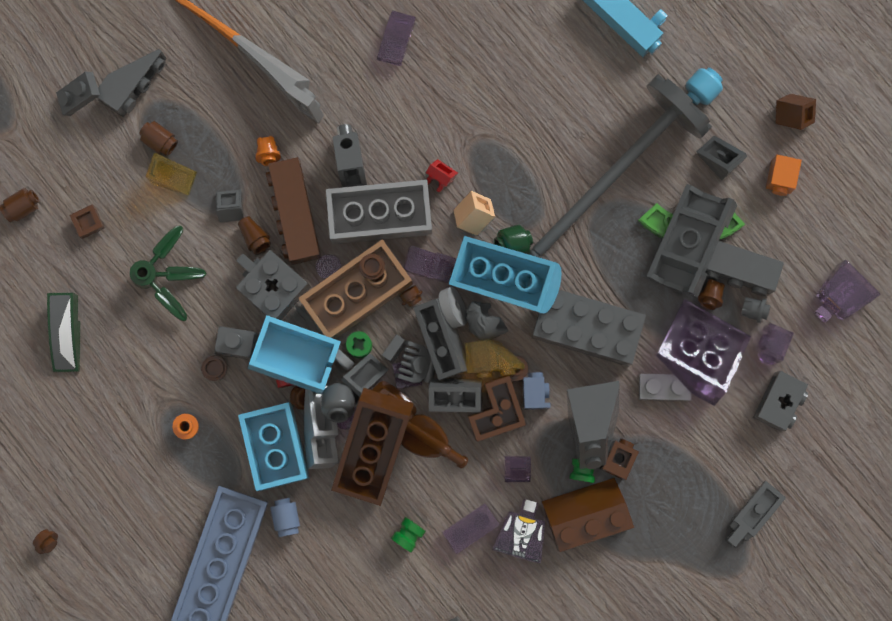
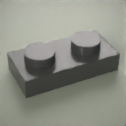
[56,72,100,116]

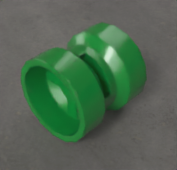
[391,517,426,553]

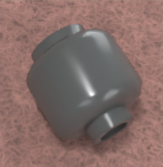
[321,383,355,423]

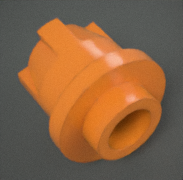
[255,136,281,166]
[172,414,199,440]

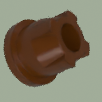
[697,279,725,310]

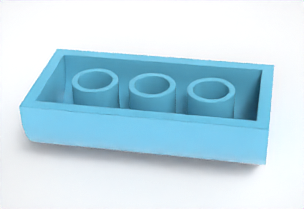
[449,236,562,314]

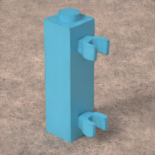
[583,0,668,57]

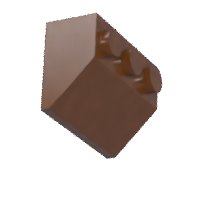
[541,478,634,552]

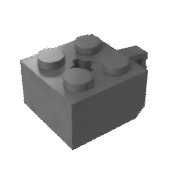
[236,250,311,320]

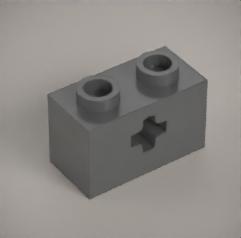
[753,371,808,432]
[429,378,483,413]

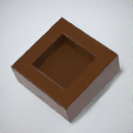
[69,204,105,239]

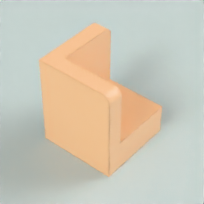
[454,191,495,235]

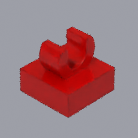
[425,159,458,192]

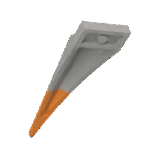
[175,0,324,123]

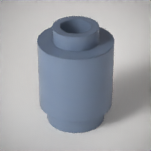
[270,498,300,537]

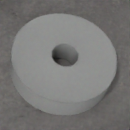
[439,287,467,329]

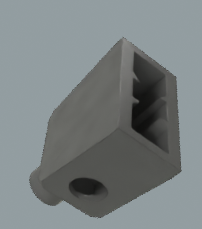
[332,124,367,187]
[214,326,259,360]

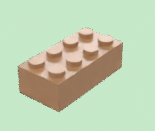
[298,239,413,339]

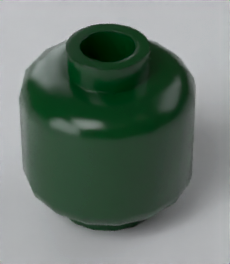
[494,225,533,254]

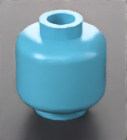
[685,67,723,105]

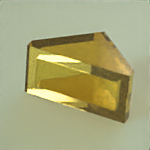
[146,153,197,195]

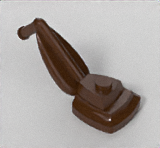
[372,381,468,468]

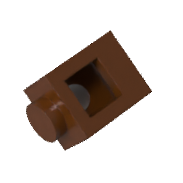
[600,438,639,480]

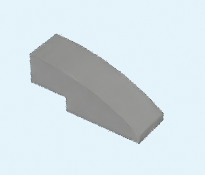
[304,386,339,469]

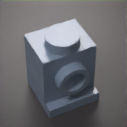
[522,372,550,410]

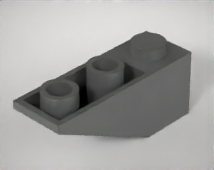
[97,49,167,117]

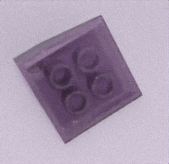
[656,299,751,406]

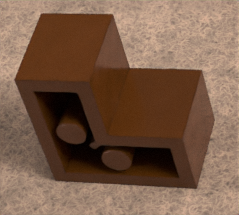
[467,375,526,442]

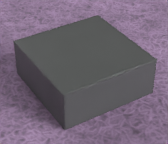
[382,334,406,364]

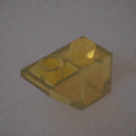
[465,340,525,378]

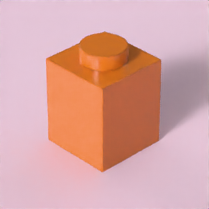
[765,154,802,196]

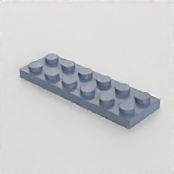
[171,486,269,621]

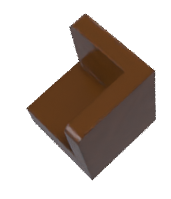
[775,94,816,130]

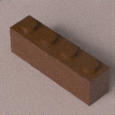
[266,157,321,265]

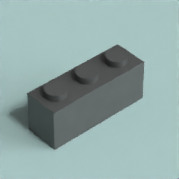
[706,241,784,296]
[413,298,471,380]

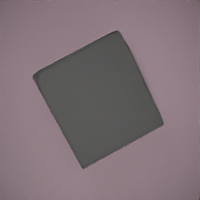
[216,189,244,222]

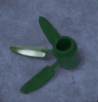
[130,225,207,321]

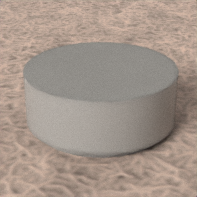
[335,349,355,370]

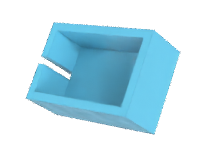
[248,315,341,394]

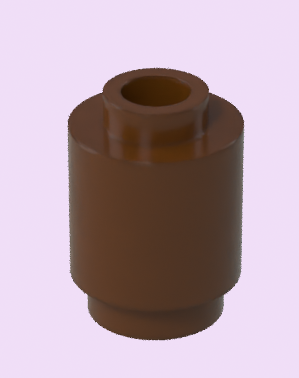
[139,121,178,157]
[0,188,40,223]

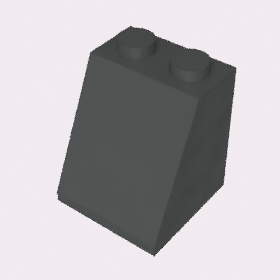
[567,381,620,469]

